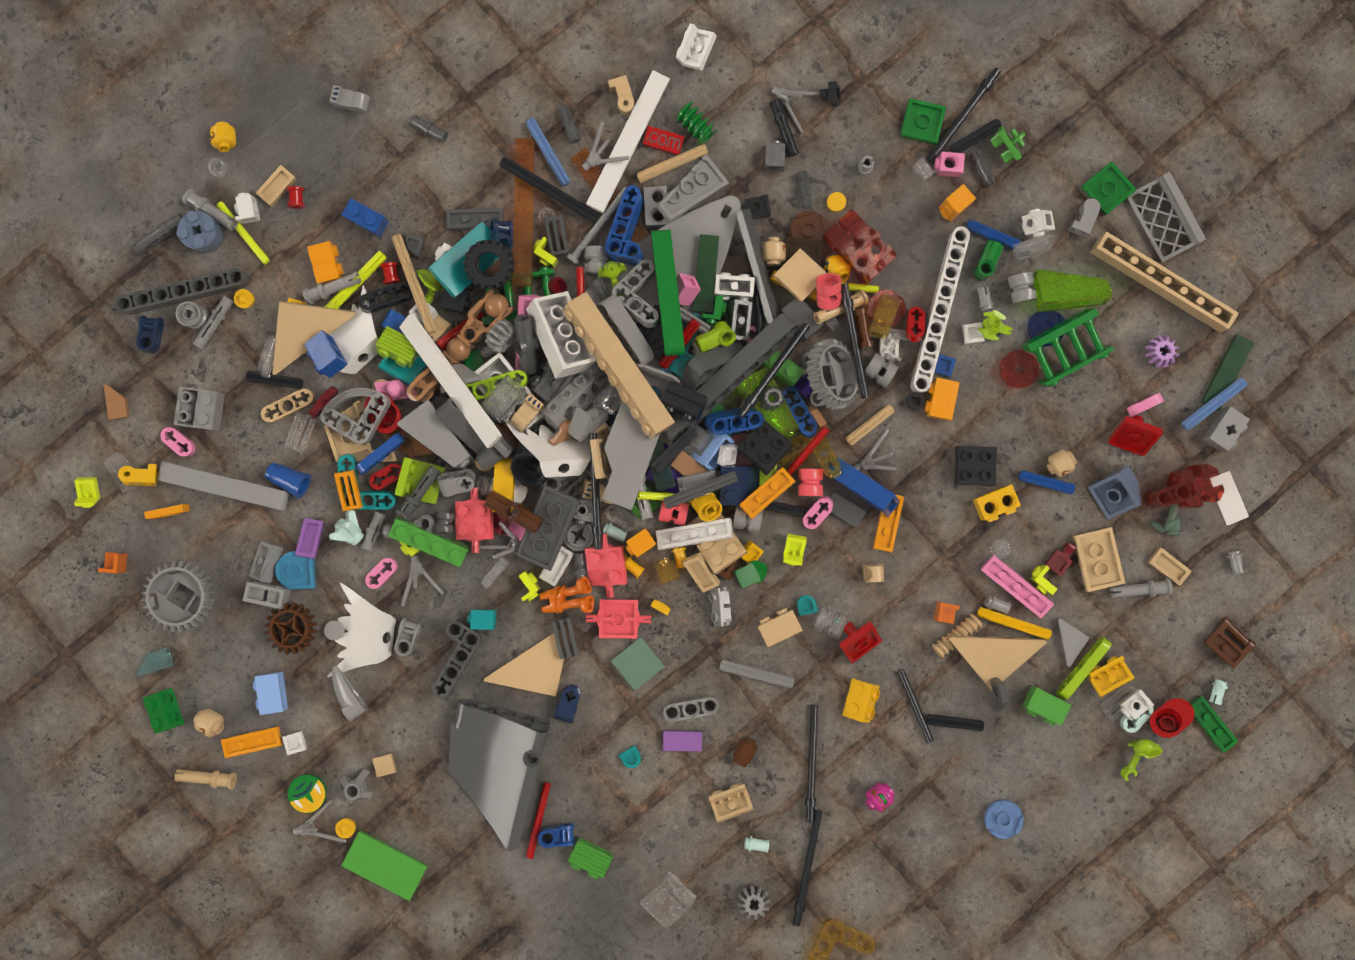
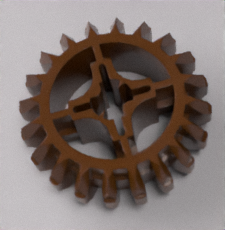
[264,602,318,654]

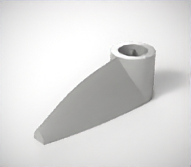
[332,665,368,721]

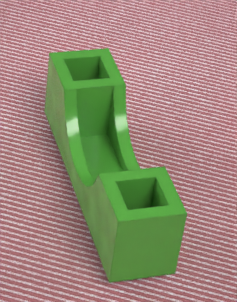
[388,516,468,567]

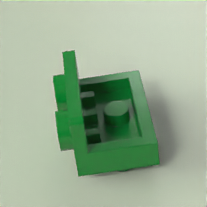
[701,295,727,327]
[143,688,184,734]

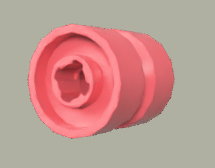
[816,273,842,310]
[798,469,823,496]
[658,501,690,526]

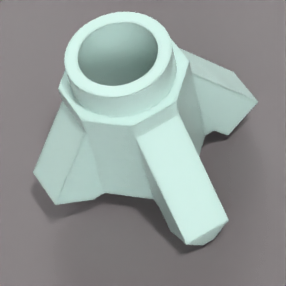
[329,510,364,546]

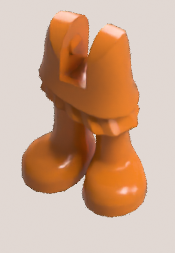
[539,577,594,614]

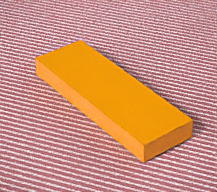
[739,467,795,520]
[873,494,904,552]
[221,726,283,758]

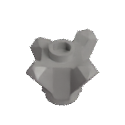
[340,769,373,804]

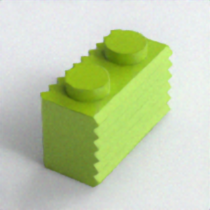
[376,326,419,368]

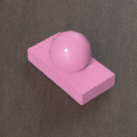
[375,380,416,401]

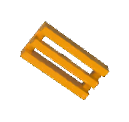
[334,470,363,511]
[144,504,190,519]

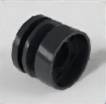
[510,434,549,486]

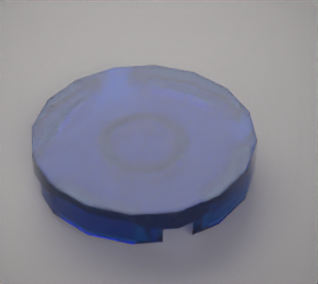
[1027,308,1065,347]

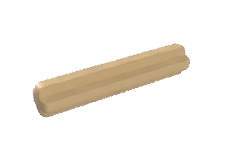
[845,404,895,445]

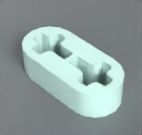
[1120,702,1154,733]

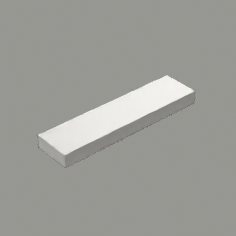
[655,518,734,551]

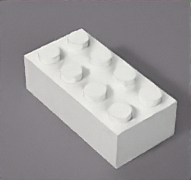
[526,291,597,379]
[475,353,545,434]

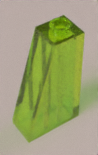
[1032,269,1112,313]
[735,366,799,438]

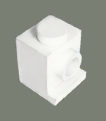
[234,193,261,224]
[1119,689,1154,720]

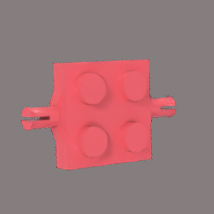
[455,488,494,553]
[585,533,628,598]
[586,599,651,639]

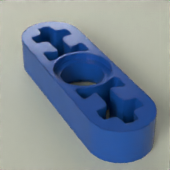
[782,387,818,438]
[356,433,406,475]

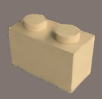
[757,607,803,647]

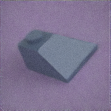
[1088,465,1141,520]

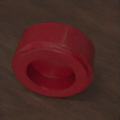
[548,277,567,295]

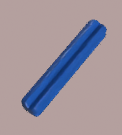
[965,219,1020,250]
[1018,470,1075,494]

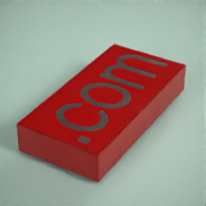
[643,126,684,155]

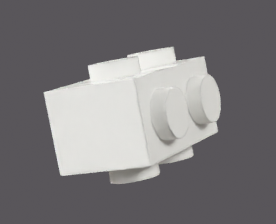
[714,272,755,301]

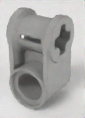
[437,468,476,497]
[394,618,422,656]

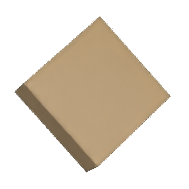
[372,753,397,777]

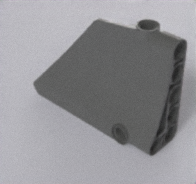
[448,699,550,851]

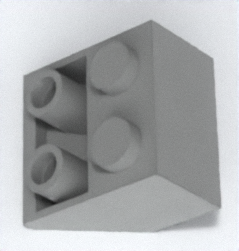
[173,387,225,431]

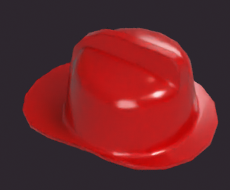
[364,391,402,434]
[1149,698,1195,738]

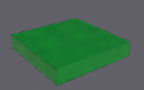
[900,98,946,145]
[1080,161,1137,216]

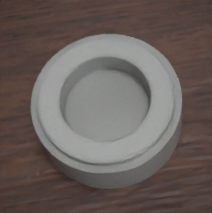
[324,621,345,640]

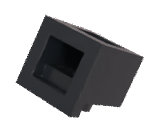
[742,194,771,220]

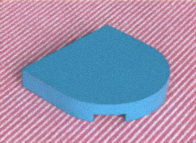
[275,551,316,590]

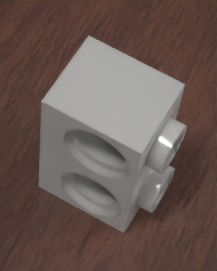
[644,186,670,229]
[243,581,291,609]

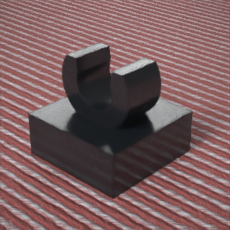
[820,81,840,106]

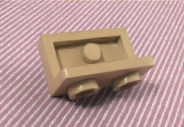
[708,783,754,823]

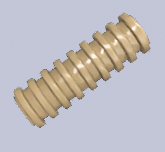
[932,614,983,658]

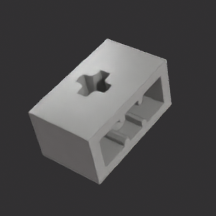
[1202,406,1250,452]

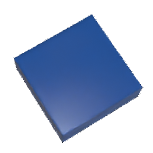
[934,354,956,378]

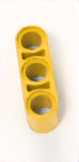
[492,457,515,513]

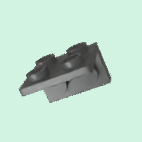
[527,358,575,403]

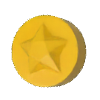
[234,289,255,309]
[335,818,356,838]

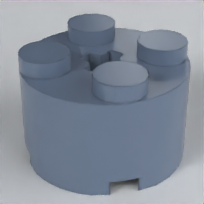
[176,211,223,254]

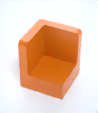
[98,552,128,573]
[933,601,960,624]

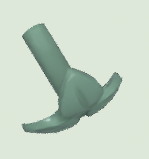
[1150,503,1182,536]

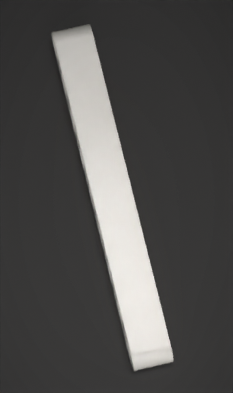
[910,227,970,393]

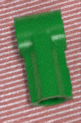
[974,240,1004,280]

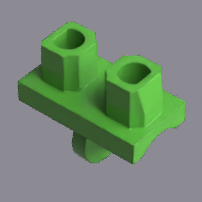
[991,126,1026,163]

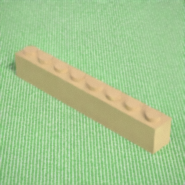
[1090,232,1239,332]
[563,292,675,439]

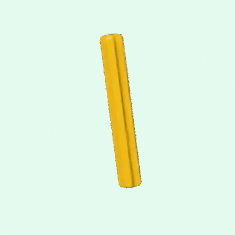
[977,607,1052,640]

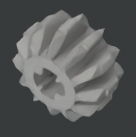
[485,319,516,353]
[737,885,770,920]

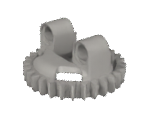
[802,339,860,410]
[140,560,215,632]

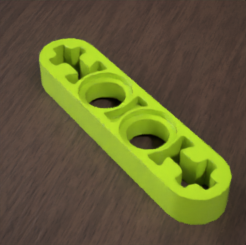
[466,370,528,401]
[1056,636,1112,701]

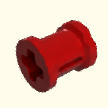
[287,186,305,209]
[380,262,400,285]

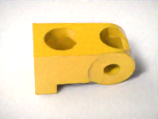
[118,464,158,486]

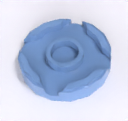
[984,799,1024,839]

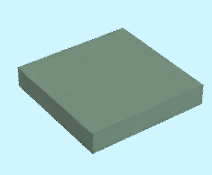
[611,637,665,691]

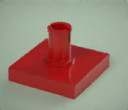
[1108,415,1163,457]
[839,621,882,664]

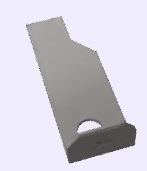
[602,364,680,510]

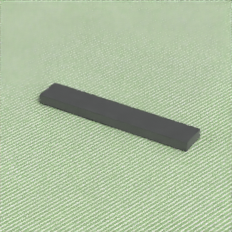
[736,209,780,324]

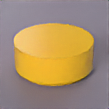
[827,192,846,212]

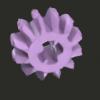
[1145,335,1179,368]

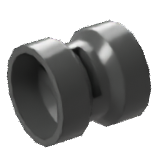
[433,511,455,533]

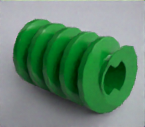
[677,101,717,145]

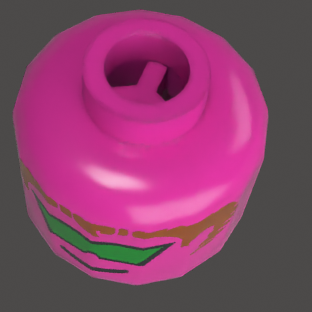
[865,783,895,812]

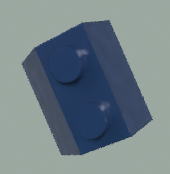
[719,464,759,506]

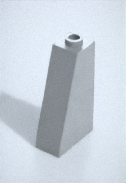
[397,400,473,469]

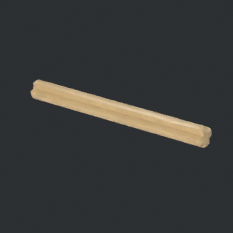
[392,234,437,334]

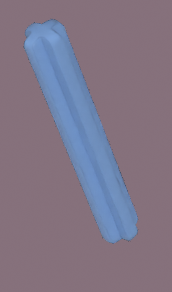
[526,118,570,187]
[1181,378,1248,430]

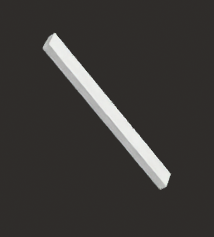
[586,70,670,213]
[399,314,502,448]

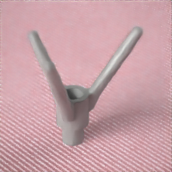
[772,86,820,133]
[582,122,629,171]
[854,428,896,471]
[479,522,521,559]
[400,556,444,607]
[293,799,347,843]

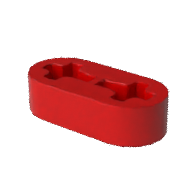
[906,307,925,342]
[369,463,402,490]

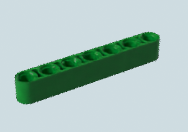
[651,229,685,356]

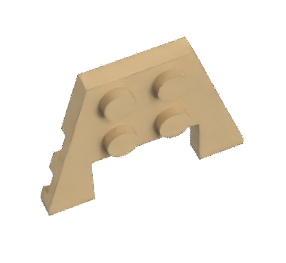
[324,396,398,462]

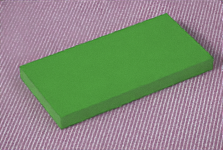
[341,830,428,901]

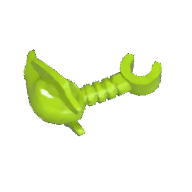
[597,261,627,297]
[416,269,444,305]
[978,310,1013,340]
[1120,739,1163,781]

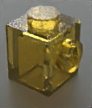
[655,557,680,584]

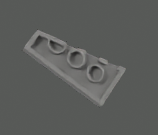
[658,154,729,223]

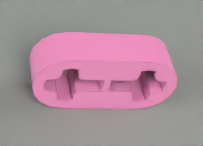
[1126,392,1164,417]
[160,427,196,457]
[803,496,833,529]
[365,558,398,589]

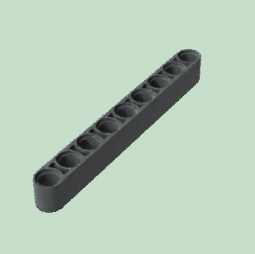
[662,313,799,443]

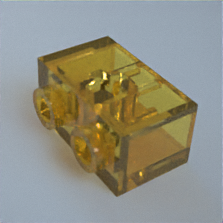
[868,294,901,340]

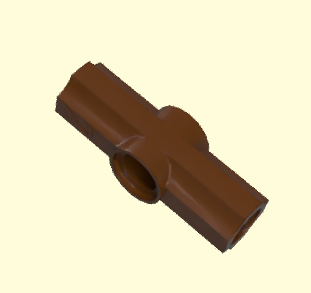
[484,490,544,534]

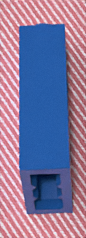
[827,457,899,517]

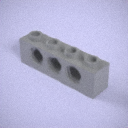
[541,362,608,431]

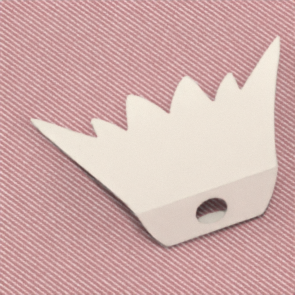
[305,285,378,374]
[506,422,591,477]
[327,583,396,677]

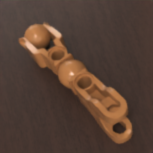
[407,289,514,402]

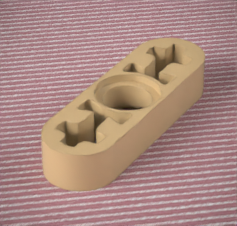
[261,389,315,423]

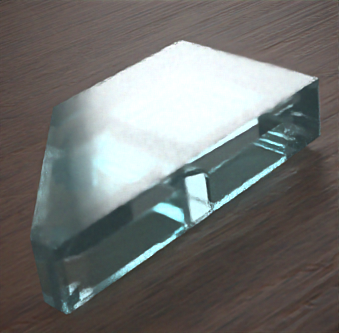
[137,648,174,677]

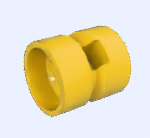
[690,492,722,522]

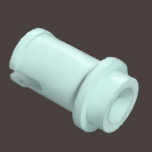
[603,523,628,543]
[1209,679,1228,705]
[744,836,769,853]

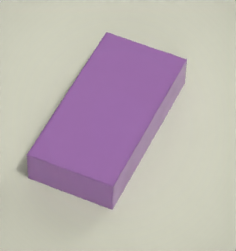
[295,518,325,560]
[663,730,702,751]

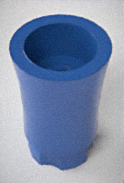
[265,462,311,499]

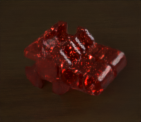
[822,209,897,286]
[1143,464,1225,508]

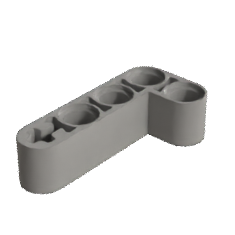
[596,295,654,365]

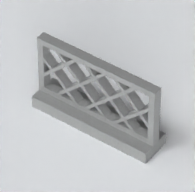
[1126,172,1206,263]

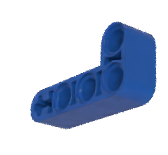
[605,185,644,266]

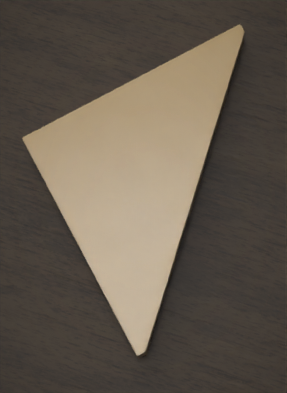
[273,301,356,375]
[484,624,570,697]
[947,635,1047,691]

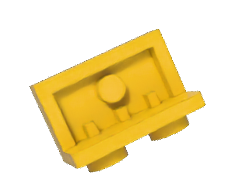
[1087,656,1135,698]
[842,678,880,723]

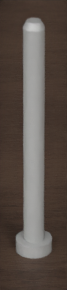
[566,187,627,265]

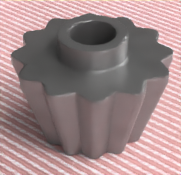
[758,385,784,411]

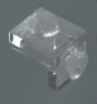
[881,332,903,363]

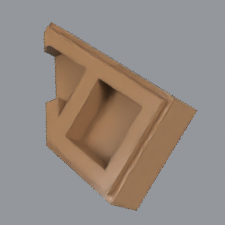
[104,384,130,420]
[806,403,828,431]
[549,417,573,446]
[669,450,708,476]

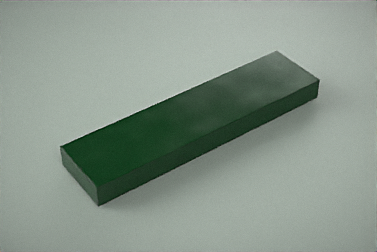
[693,234,719,314]
[1200,334,1254,411]

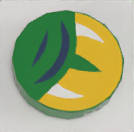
[288,774,327,813]

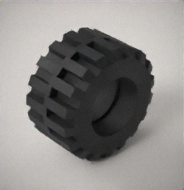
[464,240,515,289]

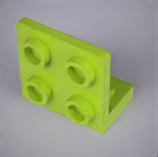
[394,457,445,504]

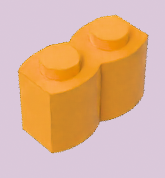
[307,241,344,284]

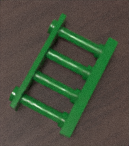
[482,267,555,328]
[1021,308,1115,387]

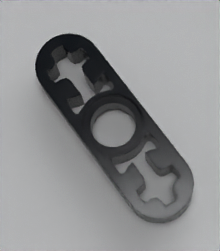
[359,282,413,313]

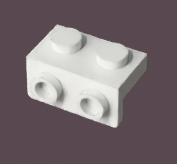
[676,23,717,71]

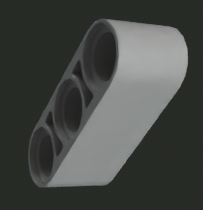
[663,695,719,722]

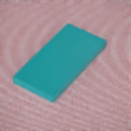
[428,221,499,298]

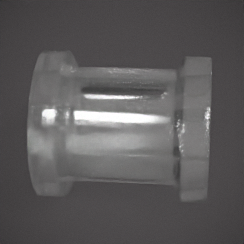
[911,156,937,183]

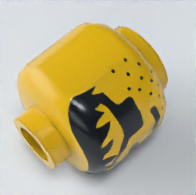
[822,255,851,283]

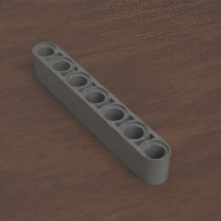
[114,268,250,315]

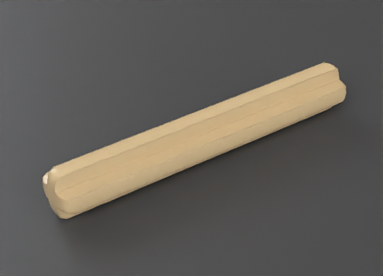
[637,144,708,183]

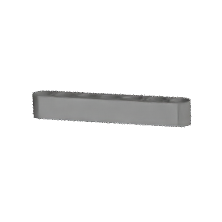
[157,461,290,511]

